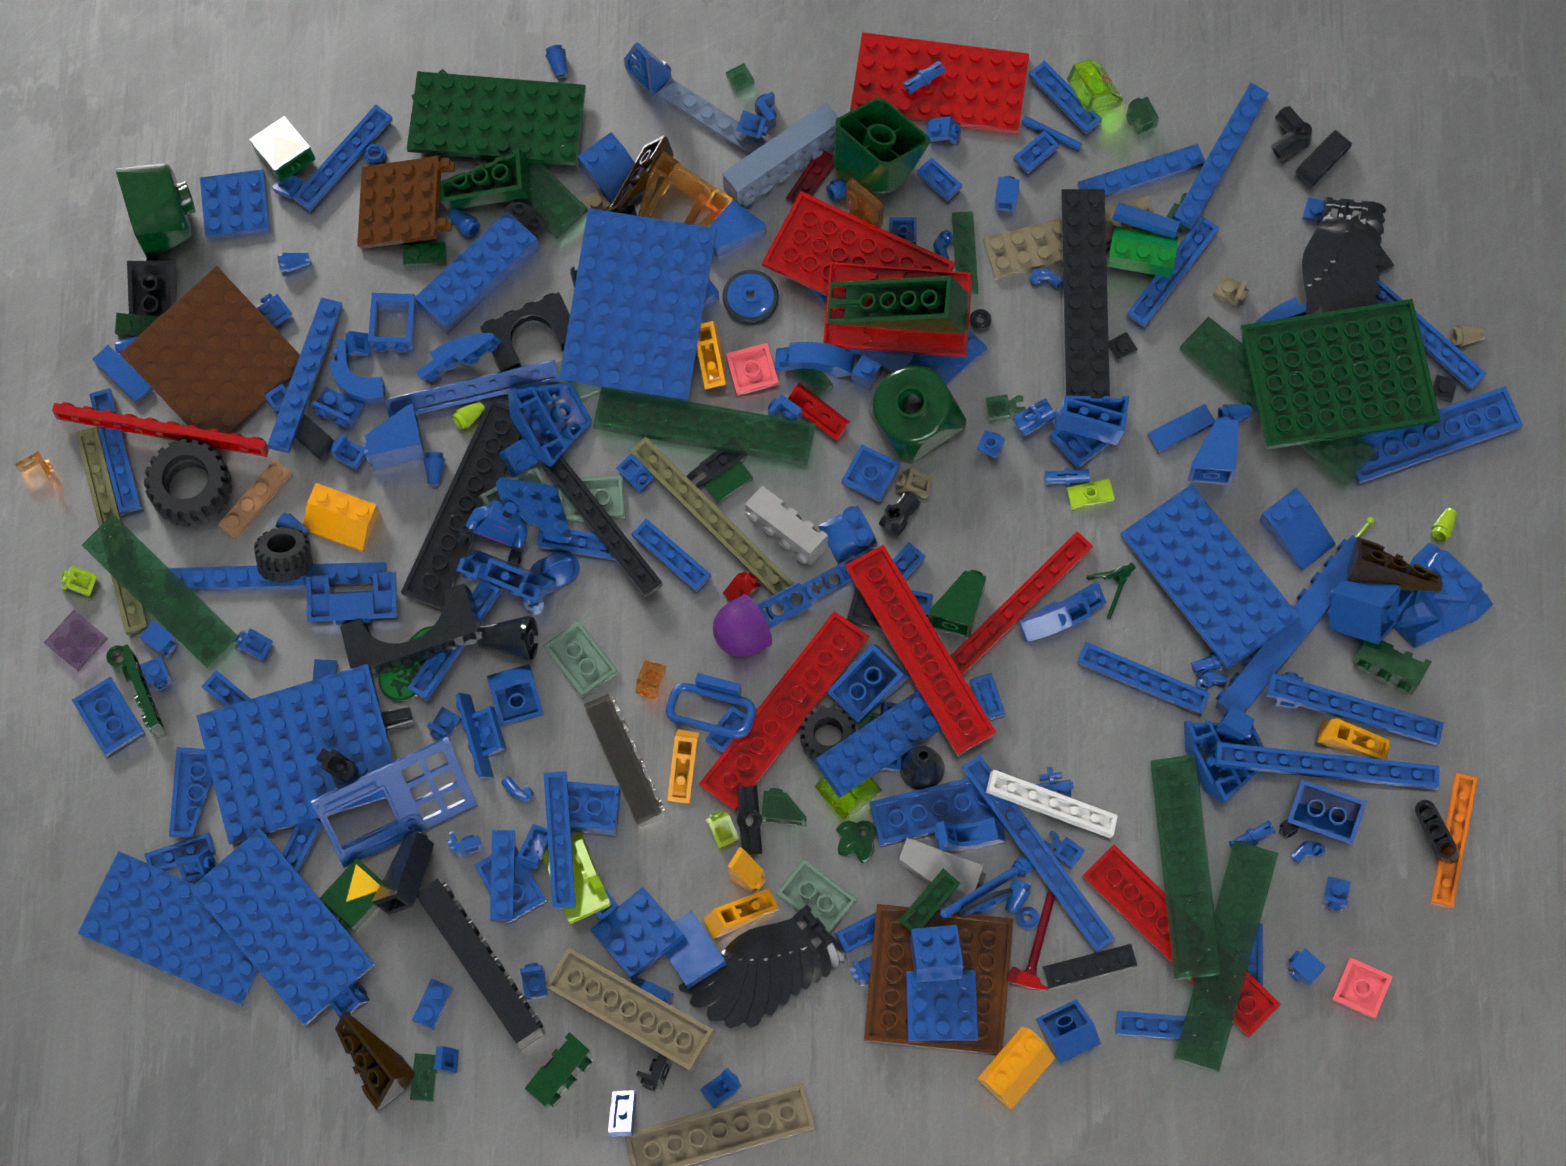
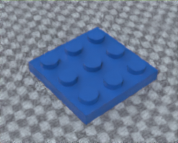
[200,169,270,239]
[590,887,685,980]
[906,970,978,1042]

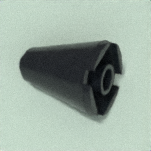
[475,616,538,660]
[900,745,945,790]

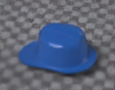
[529,552,580,591]

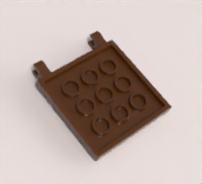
[357,156,455,249]

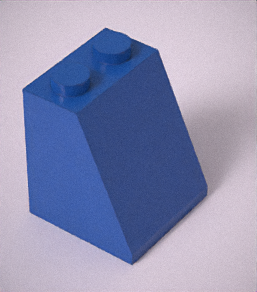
[362,404,426,470]
[1187,417,1239,484]
[1327,581,1401,644]

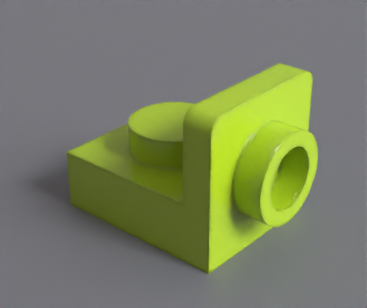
[60,566,97,597]
[706,810,740,848]

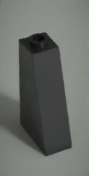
[372,831,434,915]

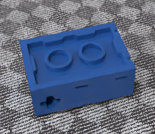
[567,781,621,836]

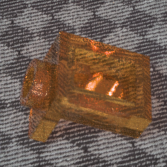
[635,660,666,699]

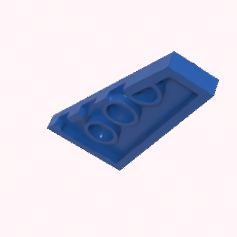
[169,747,212,838]

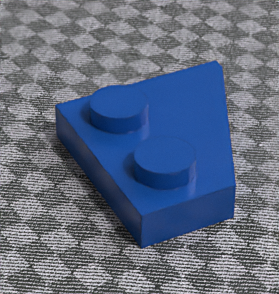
[1049,429,1109,469]

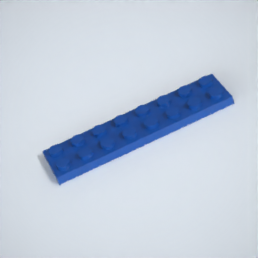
[1342,386,1523,484]

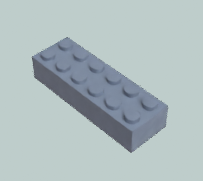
[722,102,839,207]

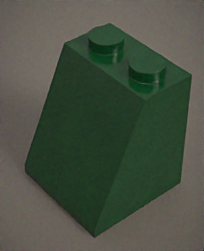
[928,570,987,638]

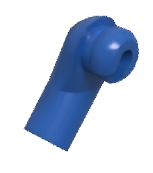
[1195,671,1228,691]
[501,776,534,802]

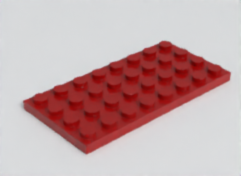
[850,32,1029,134]
[762,191,955,296]

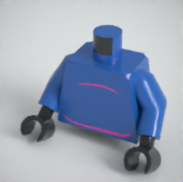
[458,501,528,565]

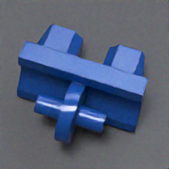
[1012,398,1056,437]
[1035,767,1074,798]

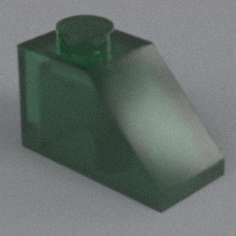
[761,788,807,826]

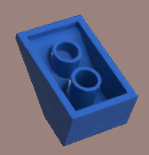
[577,132,652,208]
[1259,488,1336,571]
[827,644,910,723]

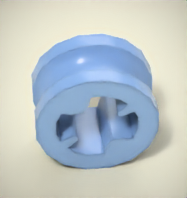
[523,602,544,615]

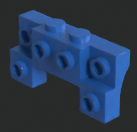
[456,550,557,605]
[306,571,398,624]

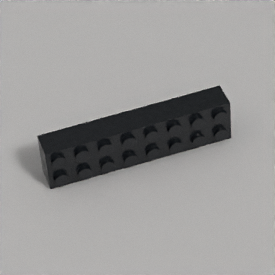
[417,878,544,1050]

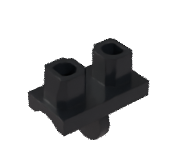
[316,748,356,782]

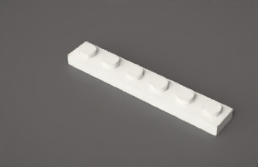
[986,770,1118,838]

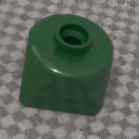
[833,98,930,193]
[116,164,196,259]
[869,366,967,463]

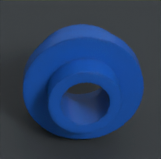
[364,144,386,165]
[1016,907,1039,930]

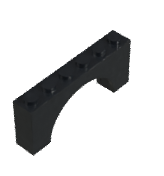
[340,583,483,677]

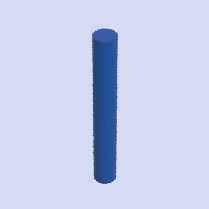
[1022,116,1082,151]

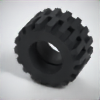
[254,527,313,583]
[800,705,856,761]

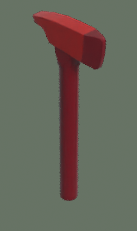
[1006,892,1055,991]

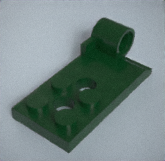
[106,644,167,738]

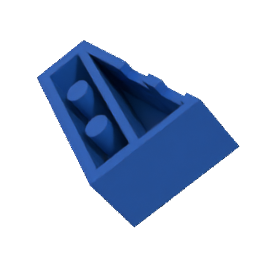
[1054,396,1129,445]

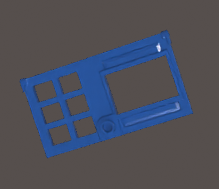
[311,736,477,868]

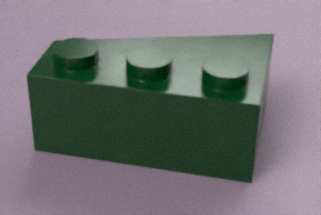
[1353,640,1432,695]
[525,1032,593,1109]

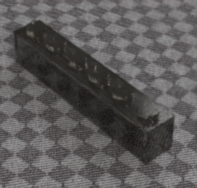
[584,694,665,829]

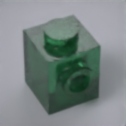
[1126,96,1159,135]

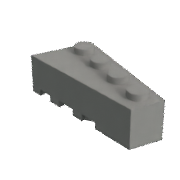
[745,485,828,567]

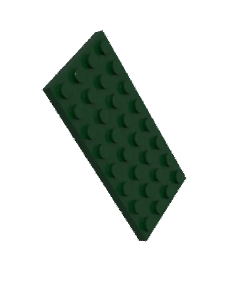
[407,71,586,166]

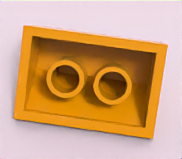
[303,483,380,552]
[977,1027,1055,1110]

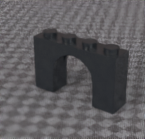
[480,292,570,372]

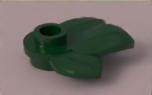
[836,820,876,863]

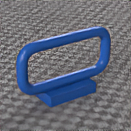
[665,673,756,739]

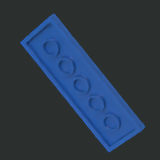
[814,691,941,798]
[869,770,1001,847]

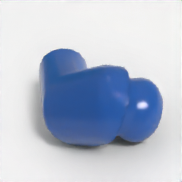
[933,230,953,260]
[1029,269,1061,288]
[1290,841,1325,863]

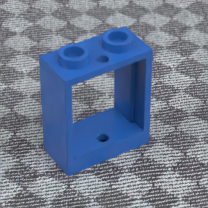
[368,293,417,352]

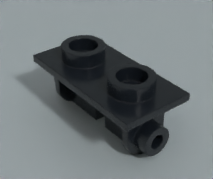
[504,199,549,239]

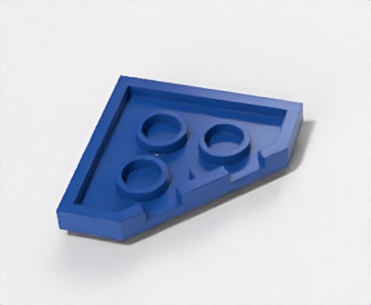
[496,477,572,543]

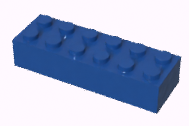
[415,211,539,335]

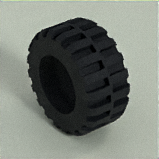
[144,439,232,527]

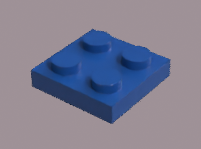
[841,444,901,502]

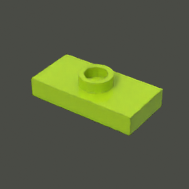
[1066,478,1115,510]

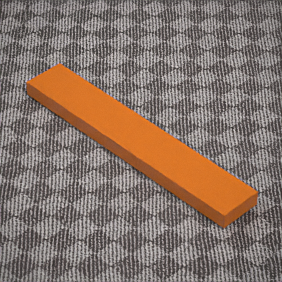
[1430,772,1478,909]

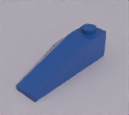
[624,42,672,96]

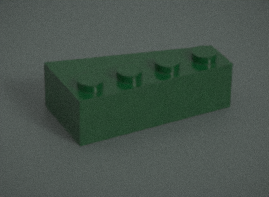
[440,149,530,211]

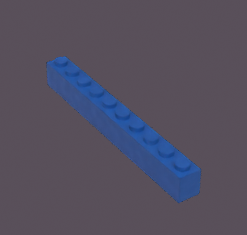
[1215,535,1356,714]

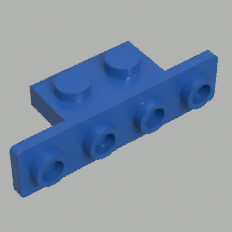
[455,693,506,779]

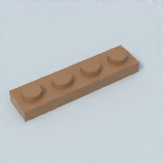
[218,459,292,540]

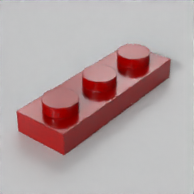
[788,383,850,441]

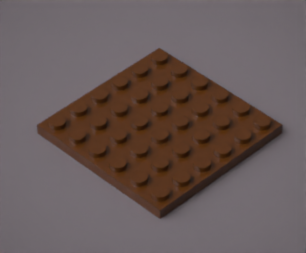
[120,266,300,434]
[864,904,1014,1056]

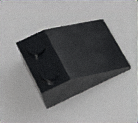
[127,259,177,317]

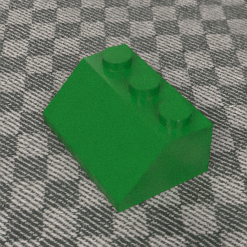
[1107,225,1178,278]

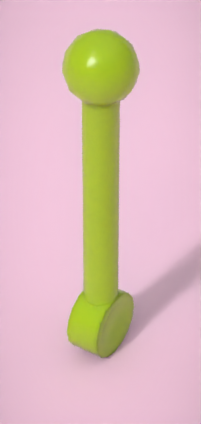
[1356,517,1375,538]

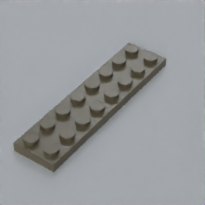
[983,196,1154,279]
[545,947,716,1072]
[624,1084,816,1166]

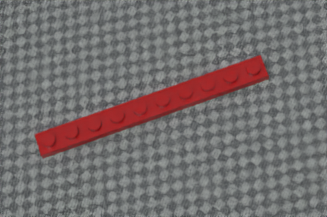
[52,402,269,457]
[950,531,1093,676]

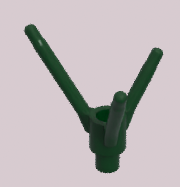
[1086,562,1136,619]

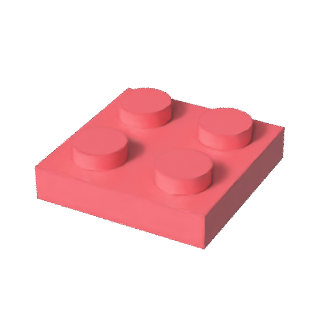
[726,343,779,396]
[1332,957,1393,1019]

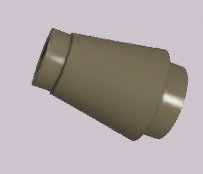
[1451,325,1485,347]

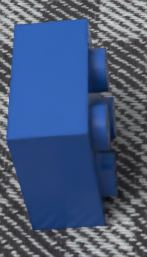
[889,217,916,244]
[499,439,539,477]

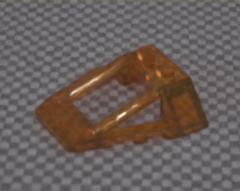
[638,151,734,227]

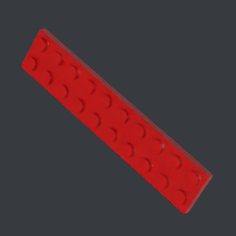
[845,544,997,756]
[699,611,870,812]
[1082,844,1281,1038]

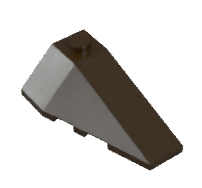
[607,135,674,212]
[1347,537,1442,592]
[335,1012,415,1111]

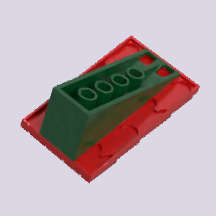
[823,262,972,358]

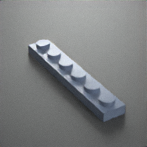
[658,78,768,155]

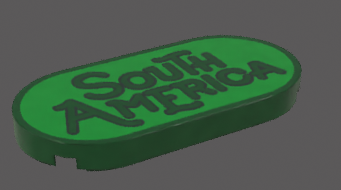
[378,626,433,702]

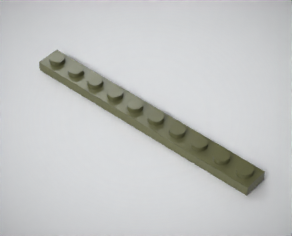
[75,427,148,635]
[631,436,795,597]

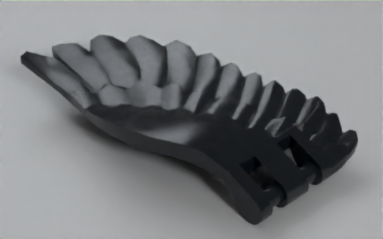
[1300,197,1386,315]
[679,905,846,1029]

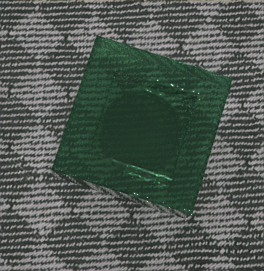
[726,63,754,93]

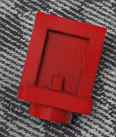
[722,571,761,601]

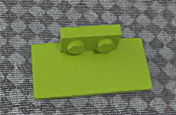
[543,832,611,924]

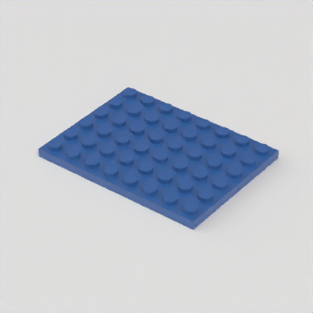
[559,208,717,401]
[196,664,395,845]

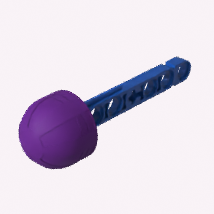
[713,548,874,657]

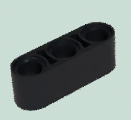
[1295,130,1352,187]
[295,414,334,460]
[1415,800,1460,864]

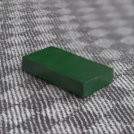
[705,461,753,504]

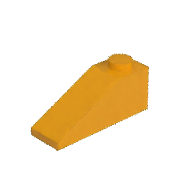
[697,321,727,389]
[1317,718,1391,760]
[667,729,700,803]
[728,847,766,894]
[704,889,779,939]

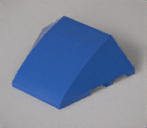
[508,383,592,467]
[1184,721,1264,803]

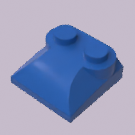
[818,505,877,564]

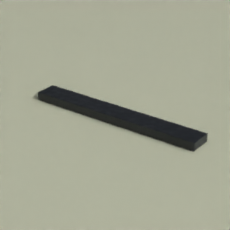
[542,455,663,598]

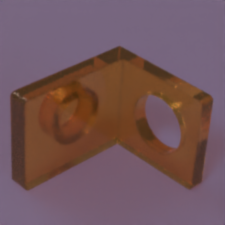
[15,452,56,484]

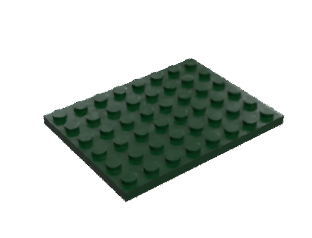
[1240,299,1441,450]

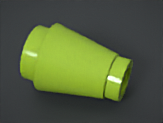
[452,400,485,430]
[1431,508,1458,542]

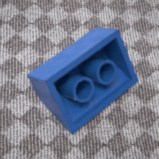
[1287,779,1367,845]

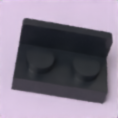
[636,1054,672,1091]

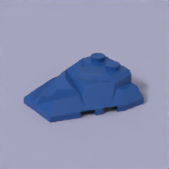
[1393,543,1493,649]

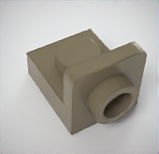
[1213,275,1249,307]
[896,468,933,499]

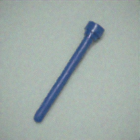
[940,856,1033,918]

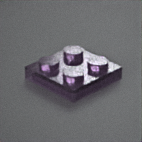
[43,610,108,672]

